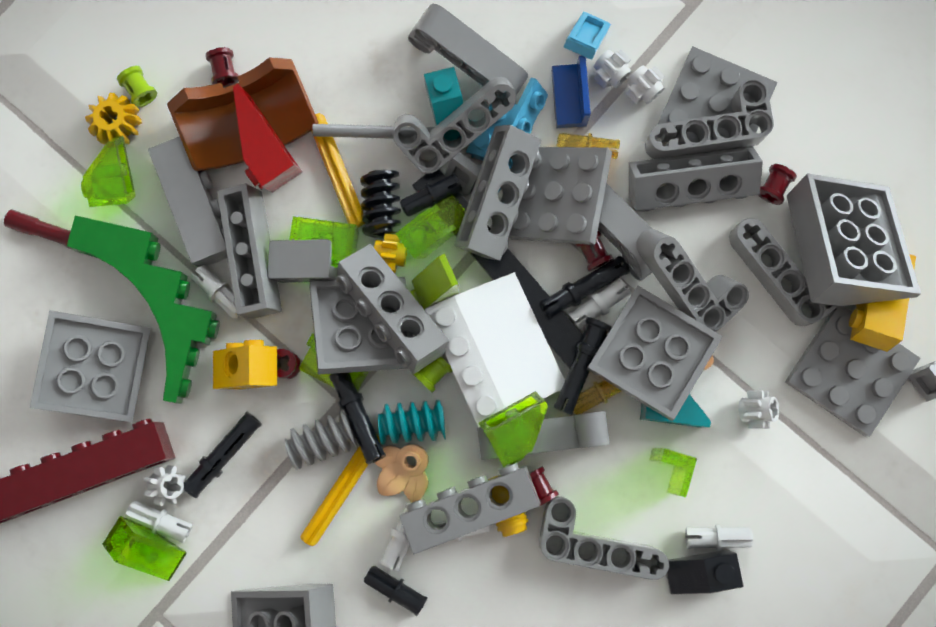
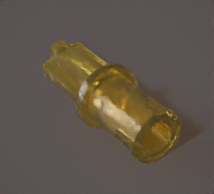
[556,133,620,159]
[573,380,622,415]

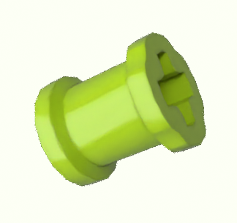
[117,66,157,108]
[413,357,453,393]

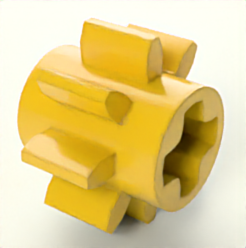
[374,233,408,273]

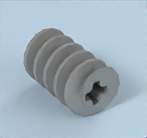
[285,411,358,470]

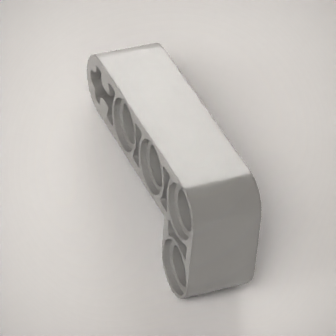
[408,3,528,100]
[393,77,516,173]
[645,79,774,159]
[598,183,662,281]
[729,218,839,326]
[637,229,749,332]
[477,411,610,460]
[539,496,669,580]

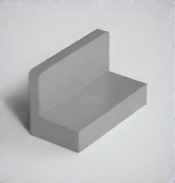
[268,239,338,283]

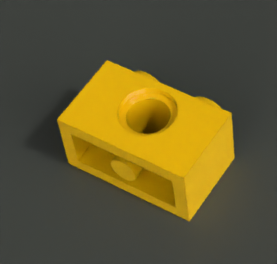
[213,340,277,390]

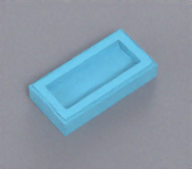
[564,12,611,60]

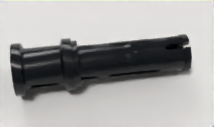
[553,317,612,415]

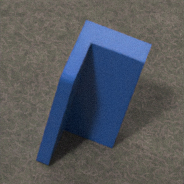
[551,56,591,129]

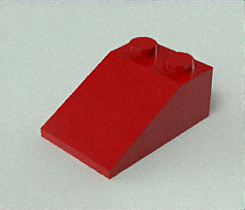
[233,83,302,193]

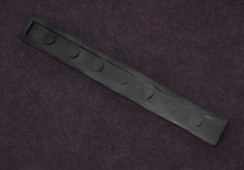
[412,169,583,369]

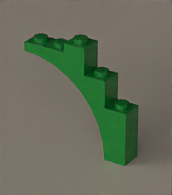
[67,215,220,404]

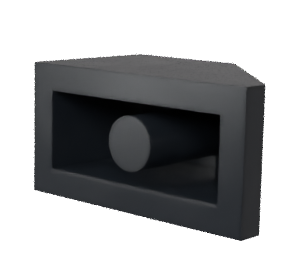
[666,549,744,594]

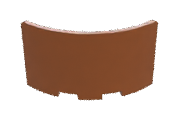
[167,57,318,171]

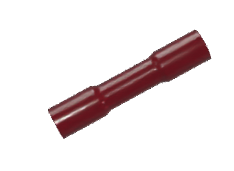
[4,209,73,250]

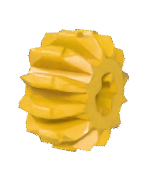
[85,92,142,148]

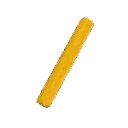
[311,113,366,229]
[300,434,381,546]

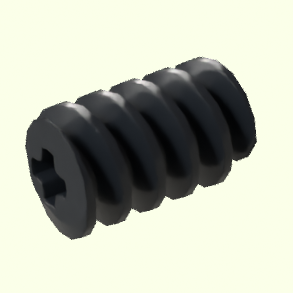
[360,170,402,238]

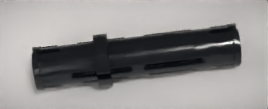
[540,256,630,319]
[329,373,386,464]
[183,411,262,498]

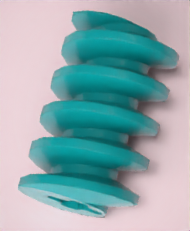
[378,400,446,445]

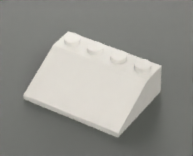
[425,272,565,428]

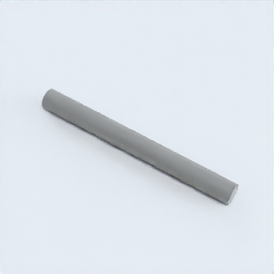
[313,124,434,139]

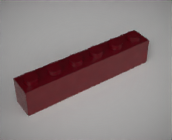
[0,418,175,524]

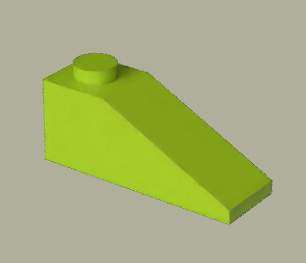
[409,253,459,310]

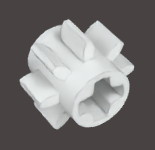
[593,50,632,89]
[626,65,665,104]
[738,390,779,429]
[144,465,186,506]

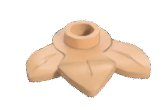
[374,444,429,503]

